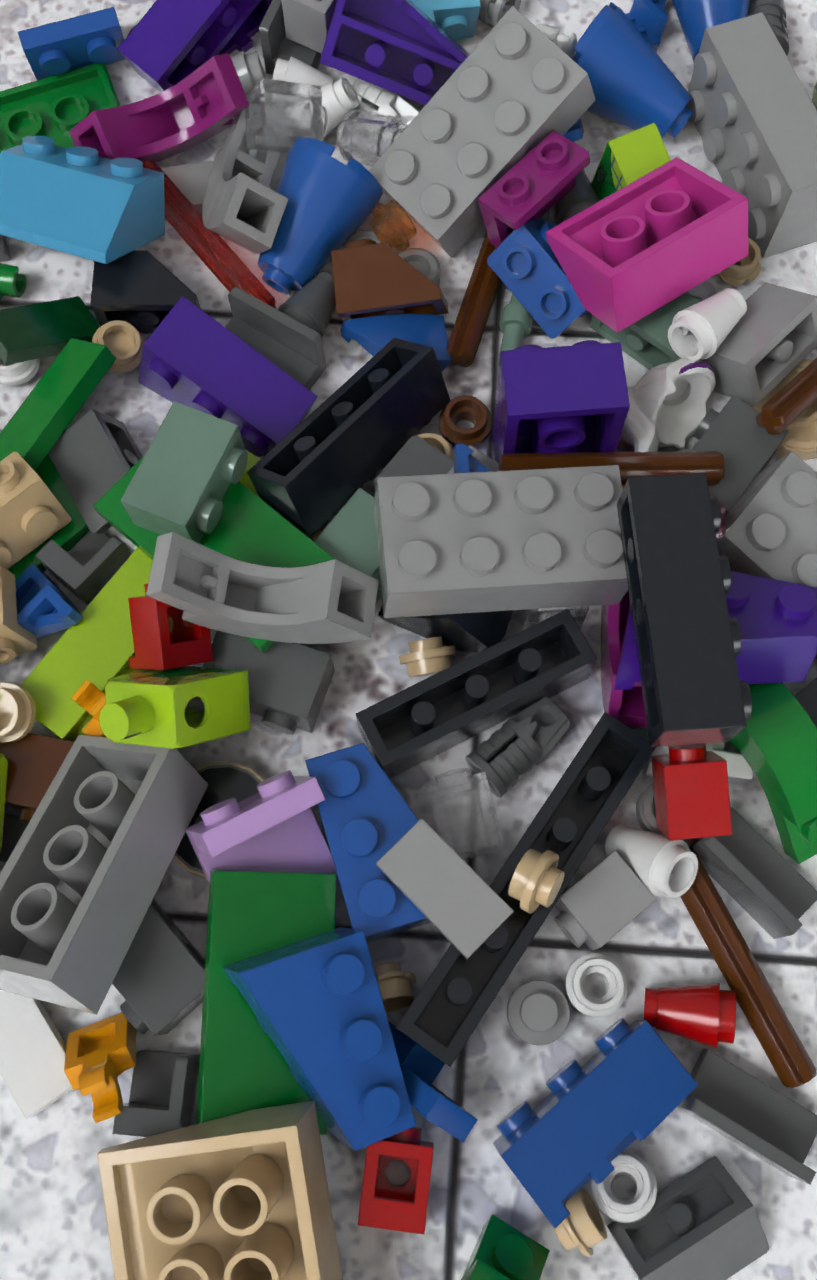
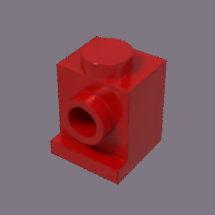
[128,584,213,670]
[357,1126,434,1234]

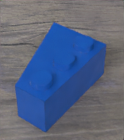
[305,743,431,942]
[222,927,416,1151]
[493,1018,698,1229]

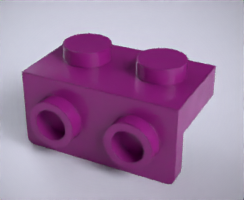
[478,130,590,247]

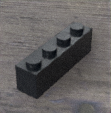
[247,338,451,538]
[617,473,752,747]
[356,609,597,779]

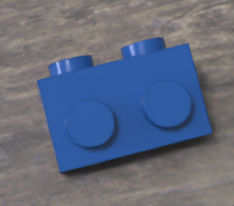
[18,7,125,80]
[487,219,590,339]

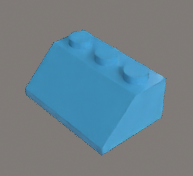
[0,136,165,264]

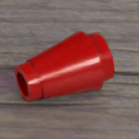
[644,983,736,1048]

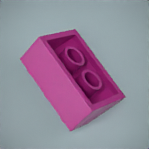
[546,157,749,333]

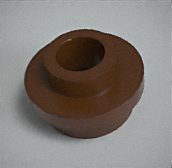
[439,395,492,447]

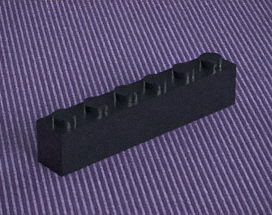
[396,712,656,1067]

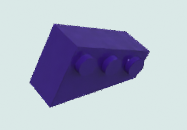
[118,0,272,93]
[319,0,470,105]
[138,296,318,457]
[614,571,817,690]

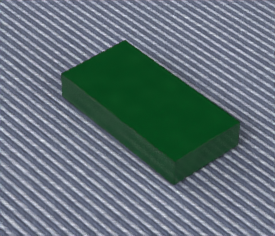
[0,296,100,365]

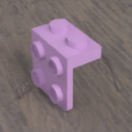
[185,770,340,888]

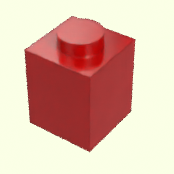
[651,743,732,840]

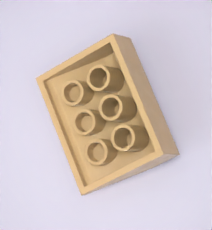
[97,1101,343,1280]

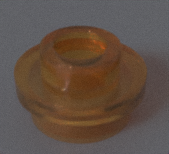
[370,200,417,252]

